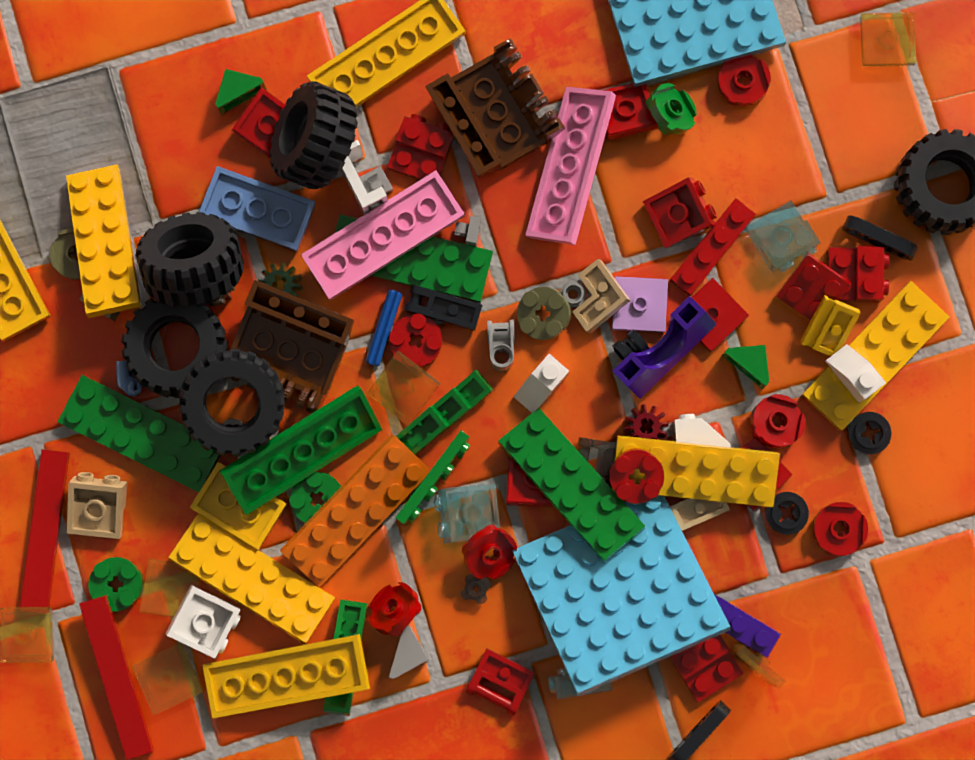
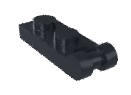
[404,285,483,331]

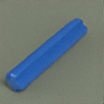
[366,290,402,367]

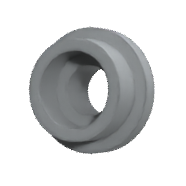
[560,281,586,308]

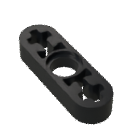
[842,215,918,260]
[668,700,731,760]

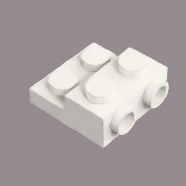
[165,585,241,658]

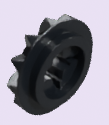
[848,412,892,454]
[765,492,809,535]

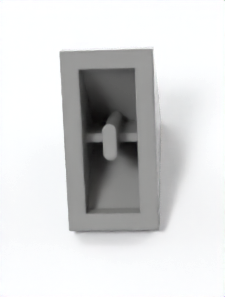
[389,625,428,679]

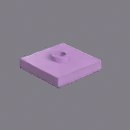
[612,276,668,333]

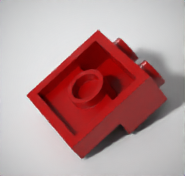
[387,114,454,180]
[643,177,717,249]
[827,246,889,303]
[669,635,744,703]

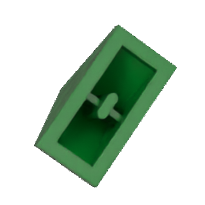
[215,69,267,115]
[721,345,769,389]

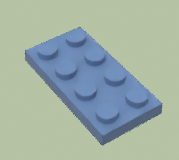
[199,166,316,252]

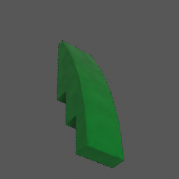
[396,370,494,455]
[323,599,367,716]

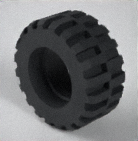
[270,81,358,190]
[894,129,975,235]
[135,212,244,308]
[121,298,228,398]
[179,348,285,456]

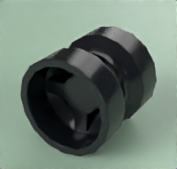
[612,329,649,361]

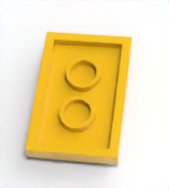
[190,462,287,550]

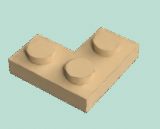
[572,259,631,333]
[670,498,730,531]

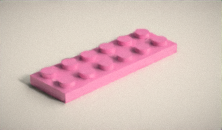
[525,87,616,245]
[301,171,465,301]

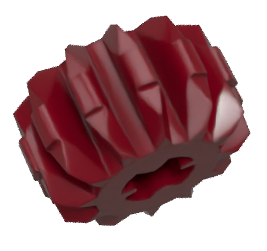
[623,404,669,440]

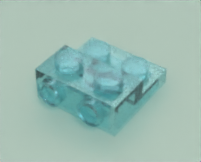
[745,201,821,273]
[434,484,500,544]
[547,668,612,699]

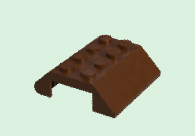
[425,39,565,177]
[227,280,354,413]

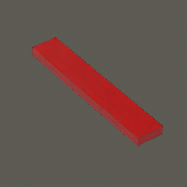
[20,449,70,613]
[79,595,154,760]

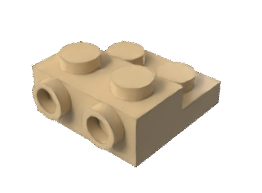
[67,472,127,539]

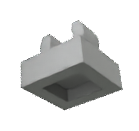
[359,166,393,195]
[454,216,481,247]

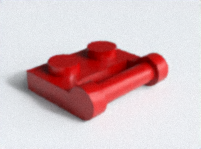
[465,648,535,717]

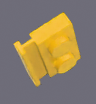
[800,295,860,356]

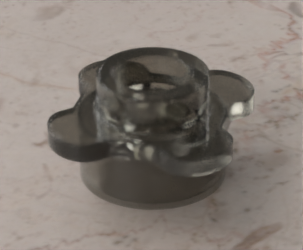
[461,574,491,604]

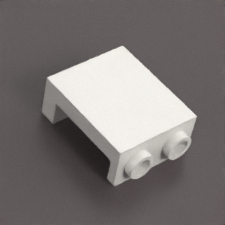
[341,140,388,215]

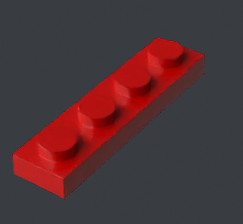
[670,198,756,296]

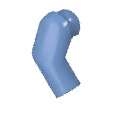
[116,361,142,396]

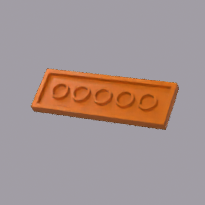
[280,433,430,588]

